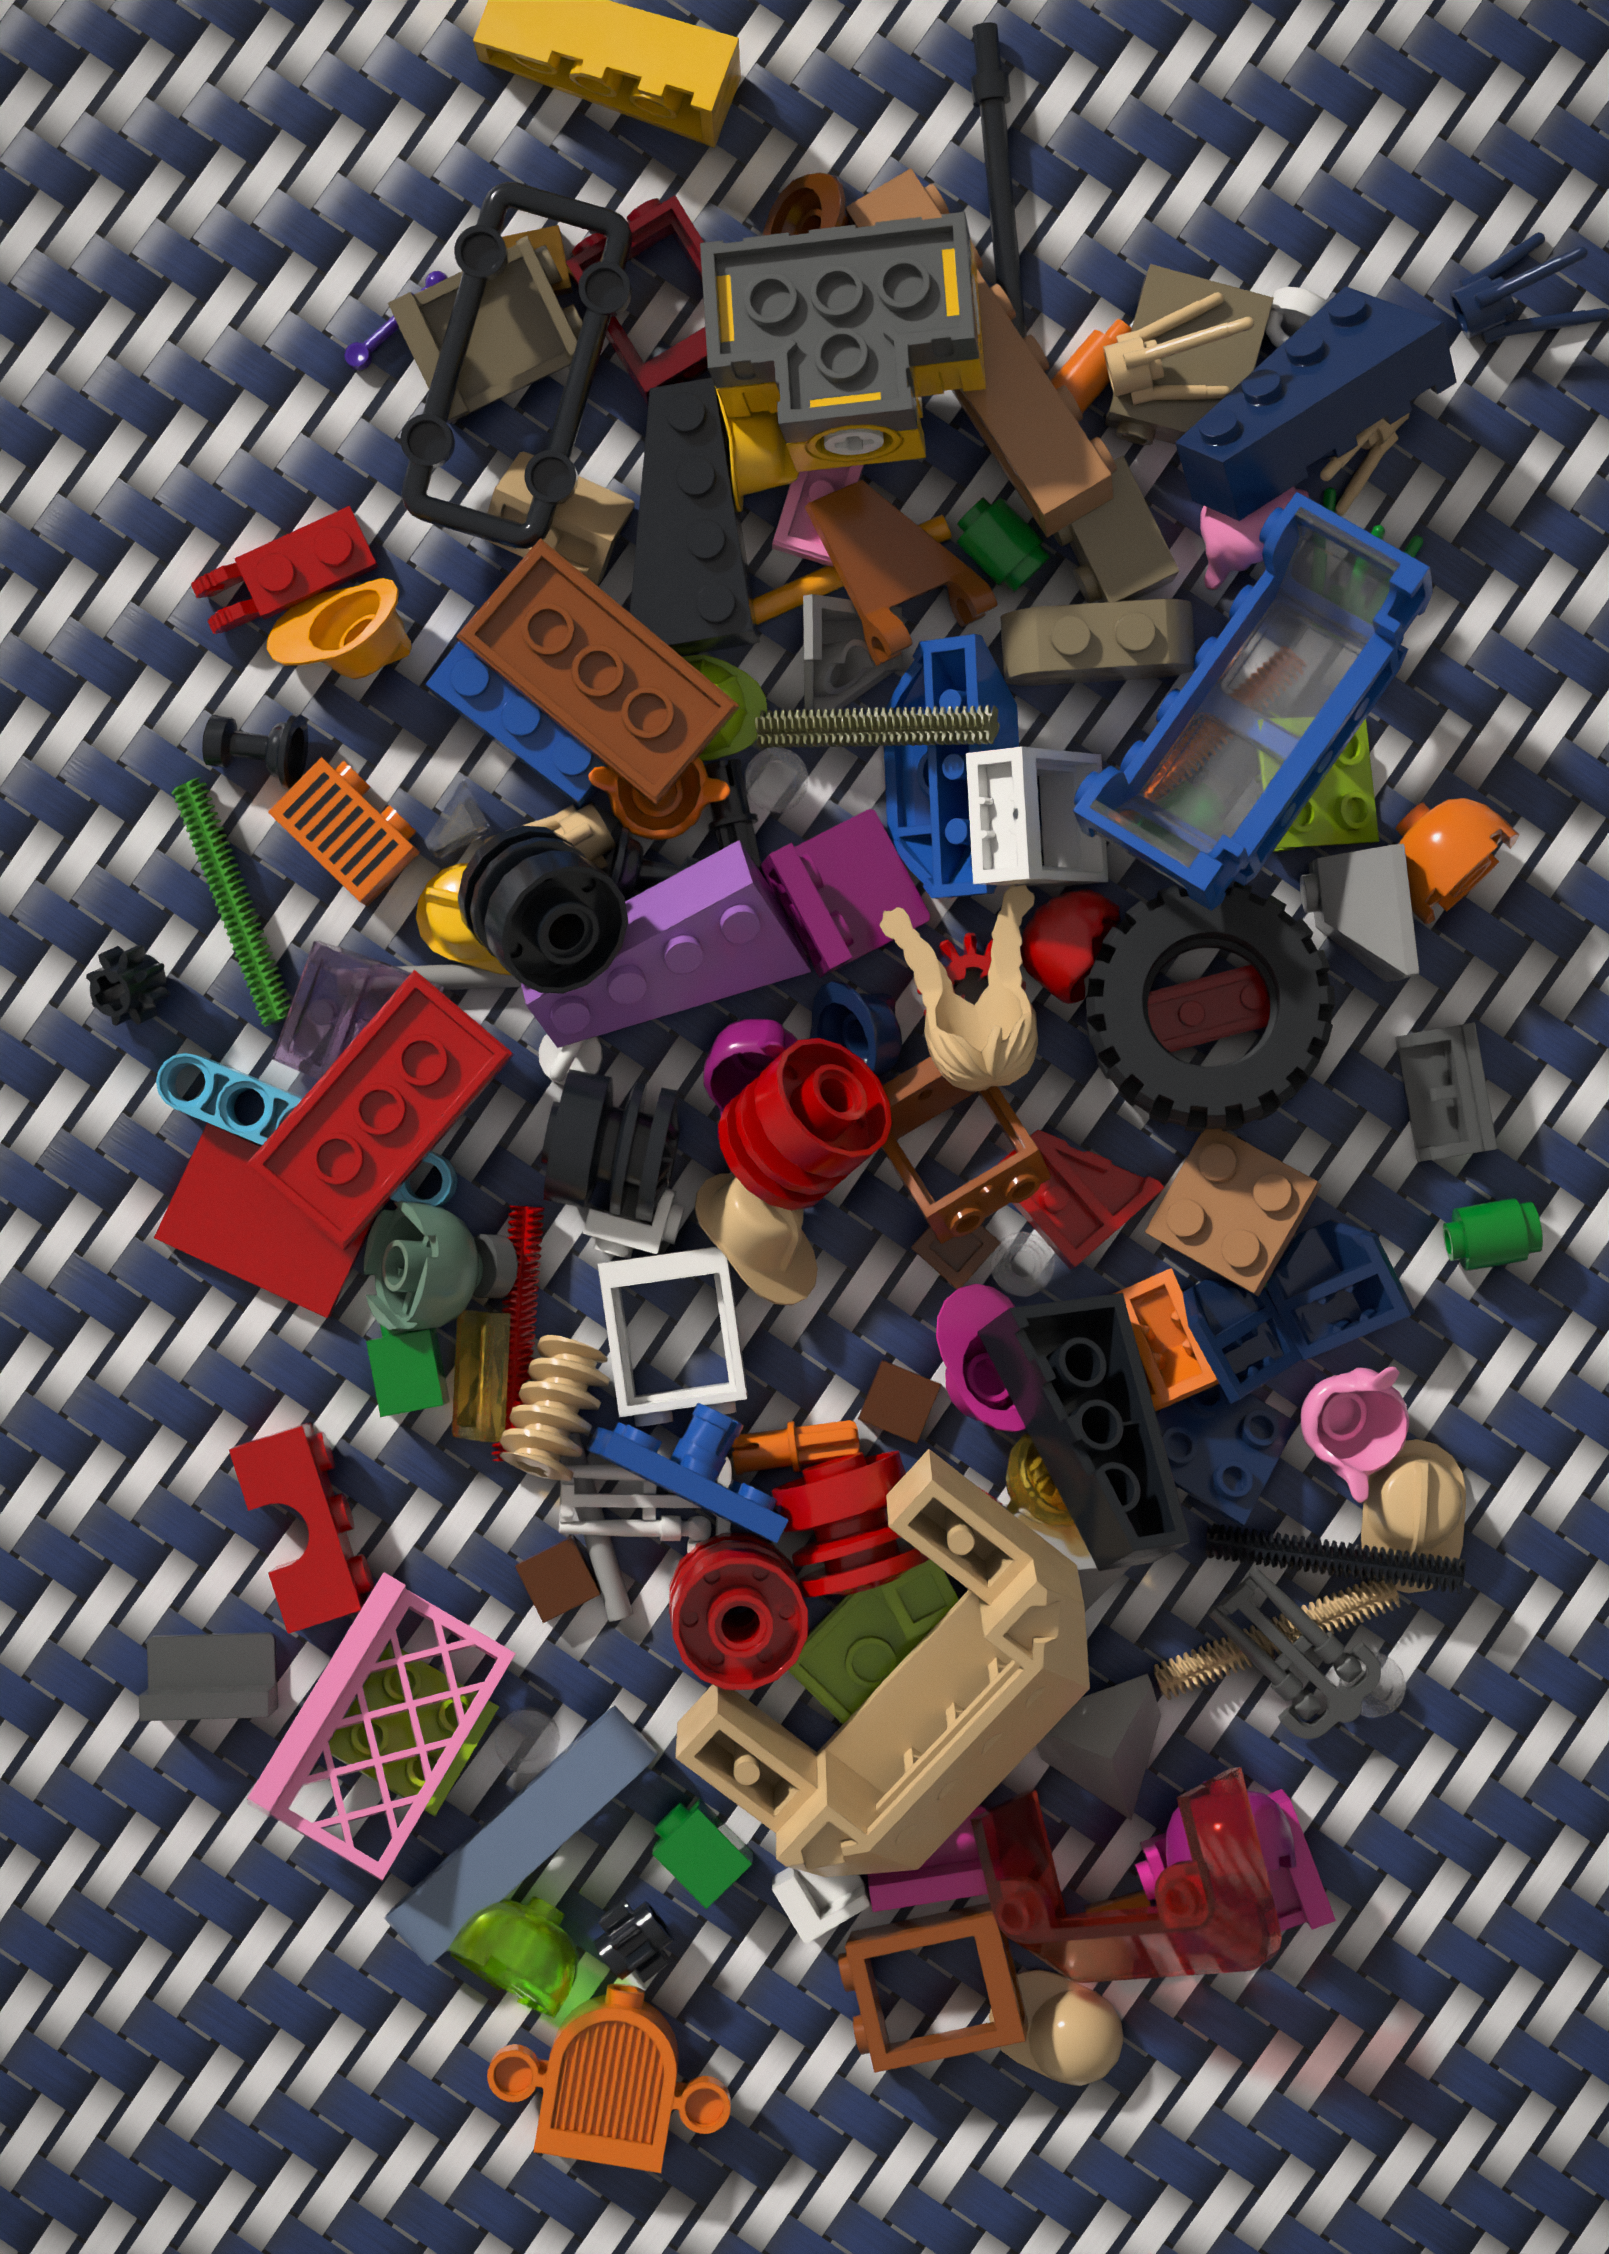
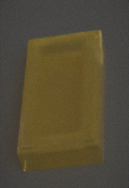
[452,1310,511,1442]

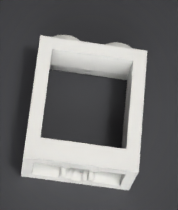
[966,747,1108,887]
[598,1246,748,1427]

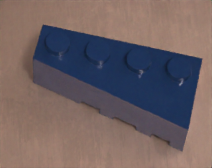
[1175,286,1457,521]

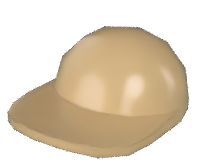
[989,1969,1124,2086]

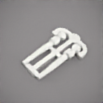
[559,1456,732,1553]

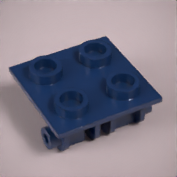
[1156,1384,1297,1527]

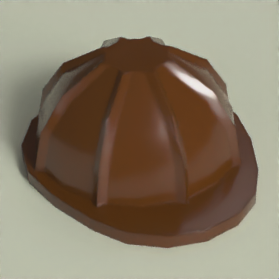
[763,173,851,236]

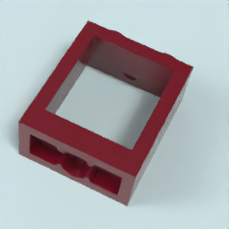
[566,195,708,405]

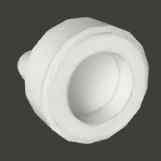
[1265,287,1328,348]
[539,1034,603,1085]

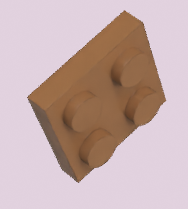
[1145,1128,1322,1297]

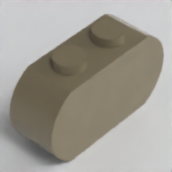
[1000,599,1196,686]

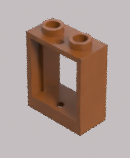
[881,1056,1052,1244]
[838,1900,1029,2073]

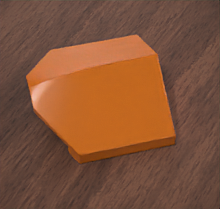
[1113,1268,1219,1412]

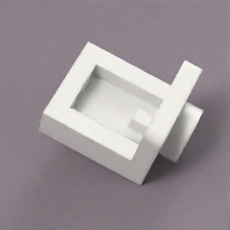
[583,1189,685,1259]

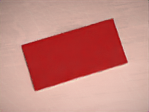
[245,970,514,1251]

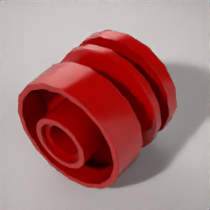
[718,1038,892,1211]
[772,1451,929,1597]
[669,1533,808,1690]

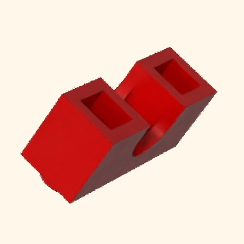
[229,1422,374,1634]

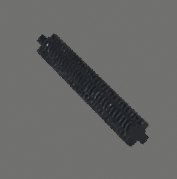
[1205,1523,1466,1594]

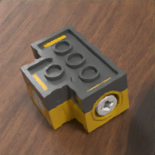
[700,212,986,472]

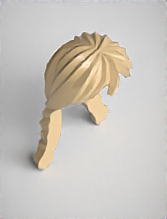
[880,885,1038,1092]

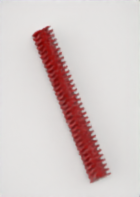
[491,1205,545,1461]

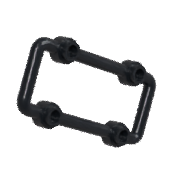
[401,182,632,549]

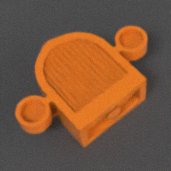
[487,1984,731,2173]

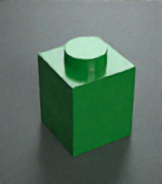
[366,1325,450,1417]
[652,1798,753,1909]

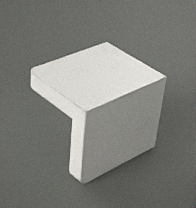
[772,1867,871,1945]

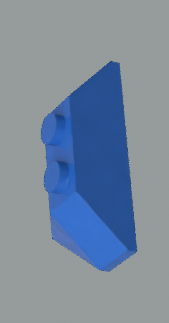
[884,634,1019,899]

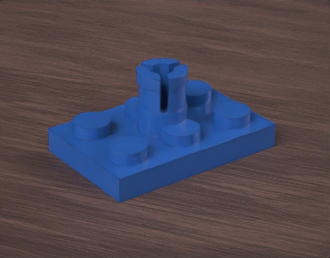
[586,1403,789,1543]

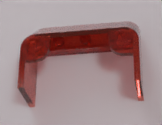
[970,1767,1282,1983]

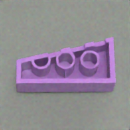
[521,840,811,1048]

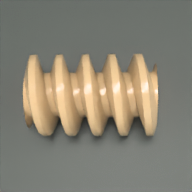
[500,1335,610,1481]

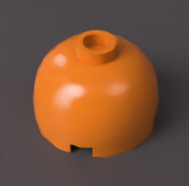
[1395,798,1520,924]

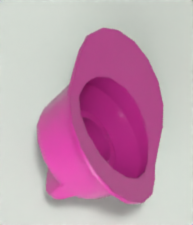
[936,1284,1026,1432]

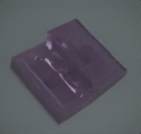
[272,940,445,1080]

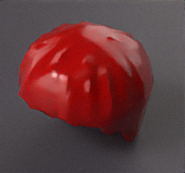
[1020,889,1121,1004]

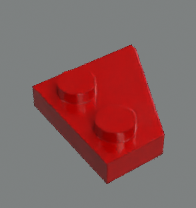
[995,1129,1165,1269]

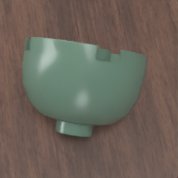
[364,1201,483,1331]

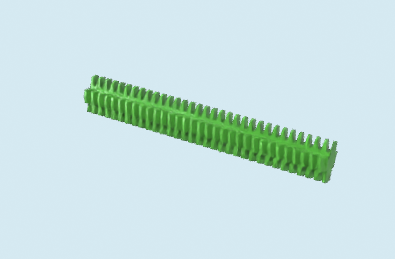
[171,777,296,1027]

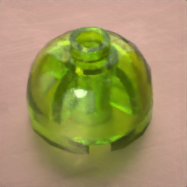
[447,1896,579,2019]

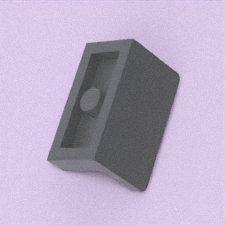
[139,1632,278,1721]

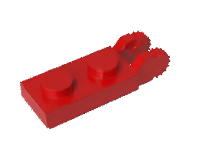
[191,506,379,634]

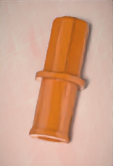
[732,1420,860,1475]

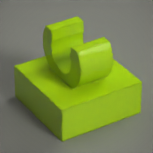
[879,1559,959,1641]

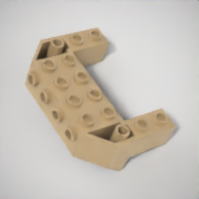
[676,1449,1090,1877]

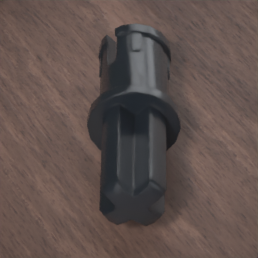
[704,759,764,877]

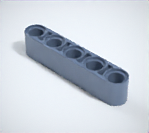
[384,1705,658,1966]

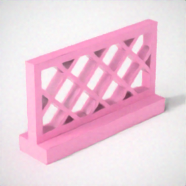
[247,1572,516,1881]

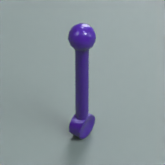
[344,271,448,371]

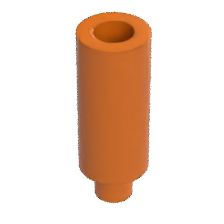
[1050,319,1132,414]

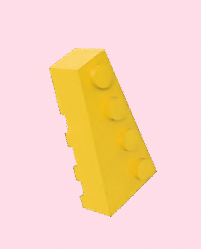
[473,0,741,148]

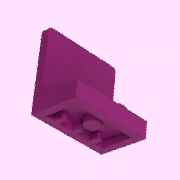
[760,809,930,978]

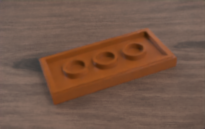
[456,538,739,807]

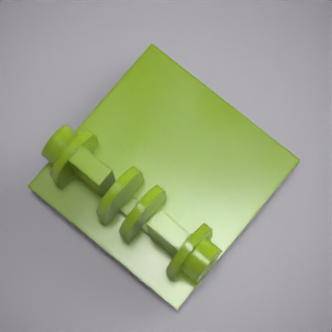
[1251,718,1379,852]
[329,1643,499,1816]

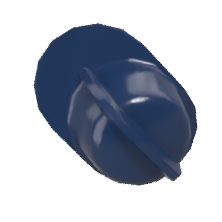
[809,981,902,1078]

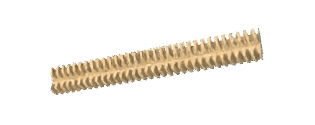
[1154,1577,1401,1700]

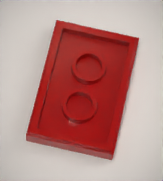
[154,1123,379,1318]

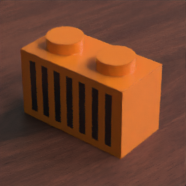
[268,757,420,907]

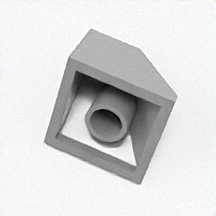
[1300,844,1419,982]

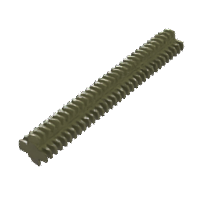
[755,705,1000,748]

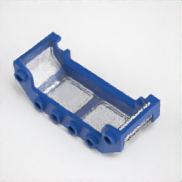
[1073,492,1433,911]

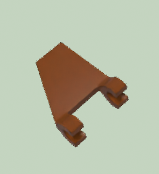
[804,480,998,666]

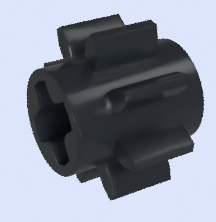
[86,944,170,1026]
[594,1899,674,1983]

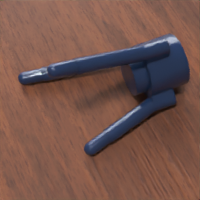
[1450,232,1609,345]

